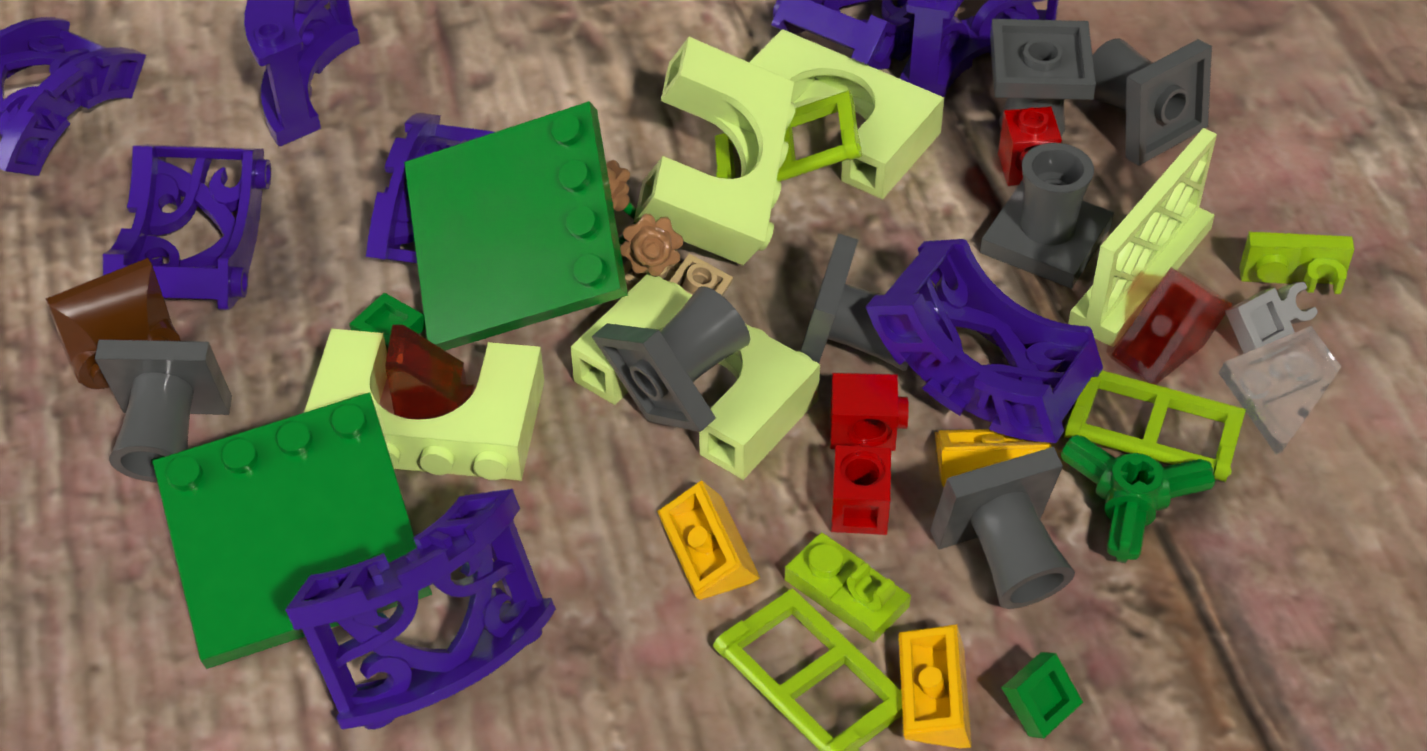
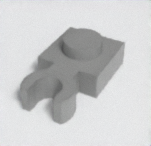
[1225,282,1318,358]

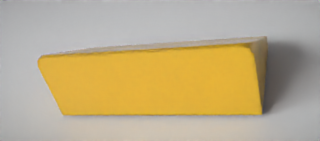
[935,429,1052,487]
[657,480,760,600]
[899,624,972,748]

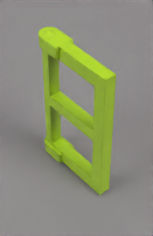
[715,90,862,182]
[1064,370,1246,482]
[713,588,903,751]

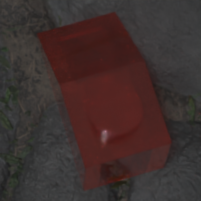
[1112,267,1233,385]
[385,325,476,420]

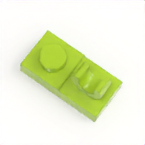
[1239,231,1355,294]
[785,532,911,643]

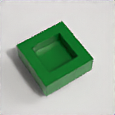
[349,292,426,360]
[1001,652,1083,739]

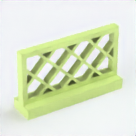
[1068,128,1217,347]

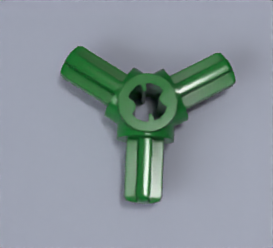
[1061,435,1215,563]

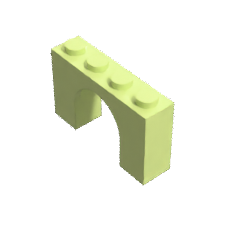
[750,29,944,200]
[634,37,796,265]
[571,273,820,480]
[304,328,544,481]

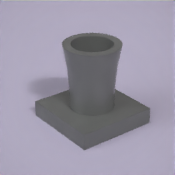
[990,19,1096,136]
[1092,39,1212,166]
[980,143,1114,289]
[800,233,908,372]
[592,286,750,432]
[95,340,232,482]
[930,447,1075,609]

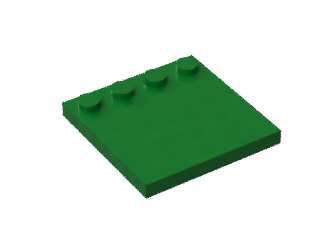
[404,101,628,353]
[152,392,432,669]

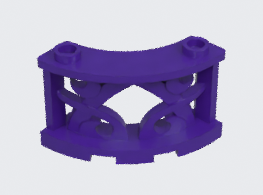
[244,0,360,147]
[772,0,915,70]
[900,0,1059,100]
[0,17,146,176]
[366,113,494,263]
[103,144,271,310]
[866,239,1103,443]
[285,489,556,730]

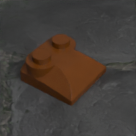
[46,258,181,389]

